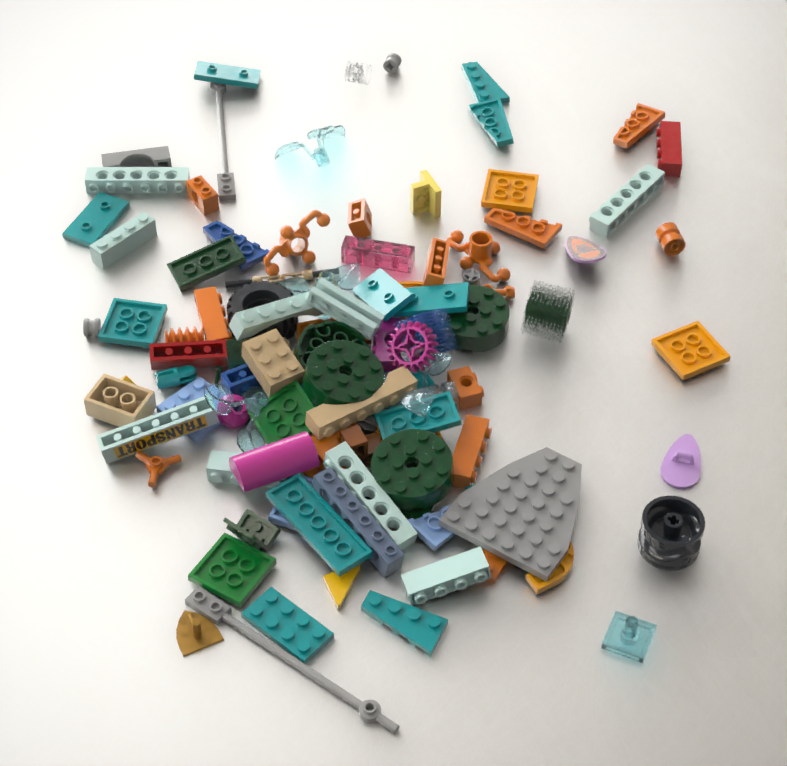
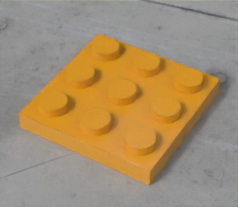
[481,169,539,213]
[651,321,731,380]

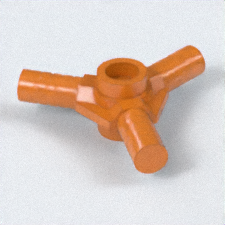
[135,451,182,487]

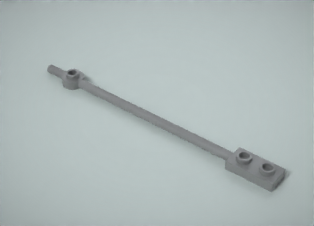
[210,82,236,201]
[185,586,400,733]

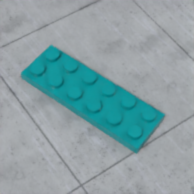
[265,473,373,577]

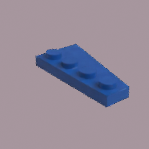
[203,220,270,271]

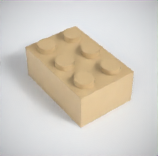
[242,328,305,397]
[83,374,156,427]

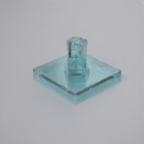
[601,611,657,663]

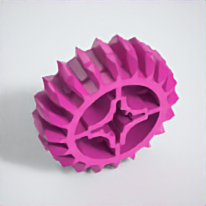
[387,321,439,373]

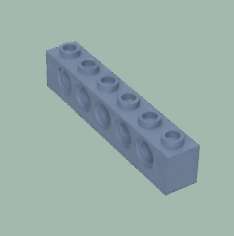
[312,467,405,578]

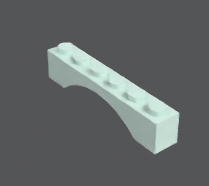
[229,291,325,340]

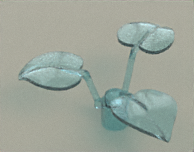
[274,125,345,167]
[277,263,360,320]
[383,352,452,417]
[204,384,269,453]

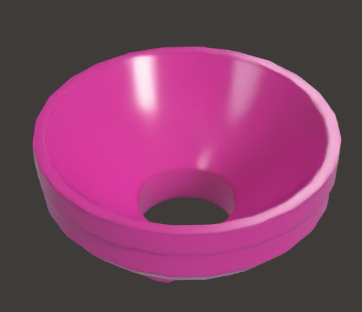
[216,394,251,429]

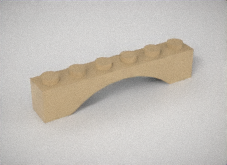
[305,366,418,440]

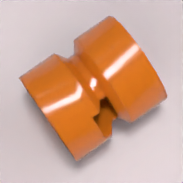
[656,222,686,256]

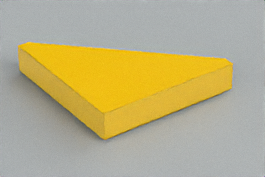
[323,564,361,609]

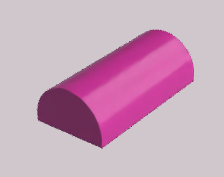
[229,431,320,492]

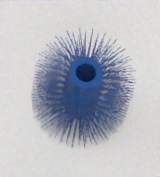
[394,307,459,362]

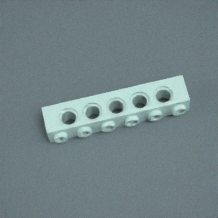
[589,164,665,238]
[84,167,190,194]
[323,441,418,551]

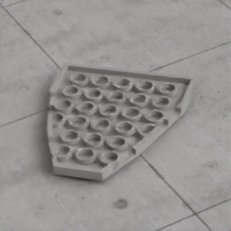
[439,447,582,582]

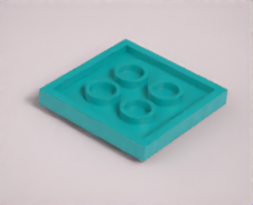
[98,298,168,348]

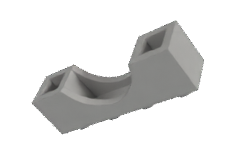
[101,146,172,167]

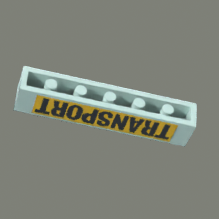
[96,395,219,464]

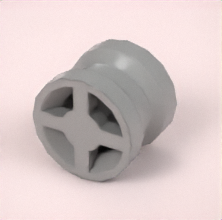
[383,53,402,73]
[462,269,481,285]
[83,318,101,336]

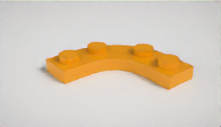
[526,541,574,595]

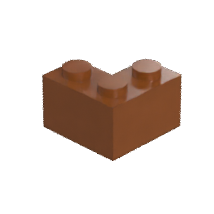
[340,425,382,469]

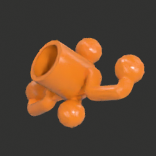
[263,210,330,276]
[446,230,511,282]

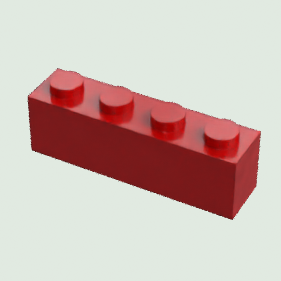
[656,121,682,177]
[149,339,227,370]

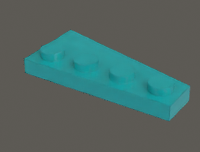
[468,98,514,147]
[361,590,448,657]

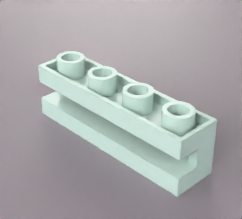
[306,277,385,340]
[401,546,491,606]

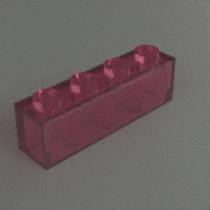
[341,235,415,274]

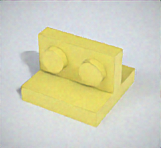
[410,170,442,218]

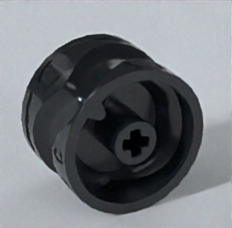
[637,496,705,571]

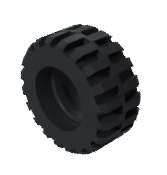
[227,281,298,340]

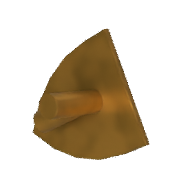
[176,610,224,657]

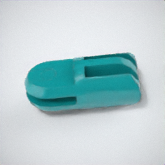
[155,365,197,390]

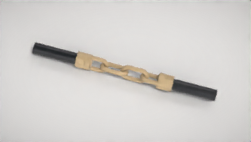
[225,268,339,289]

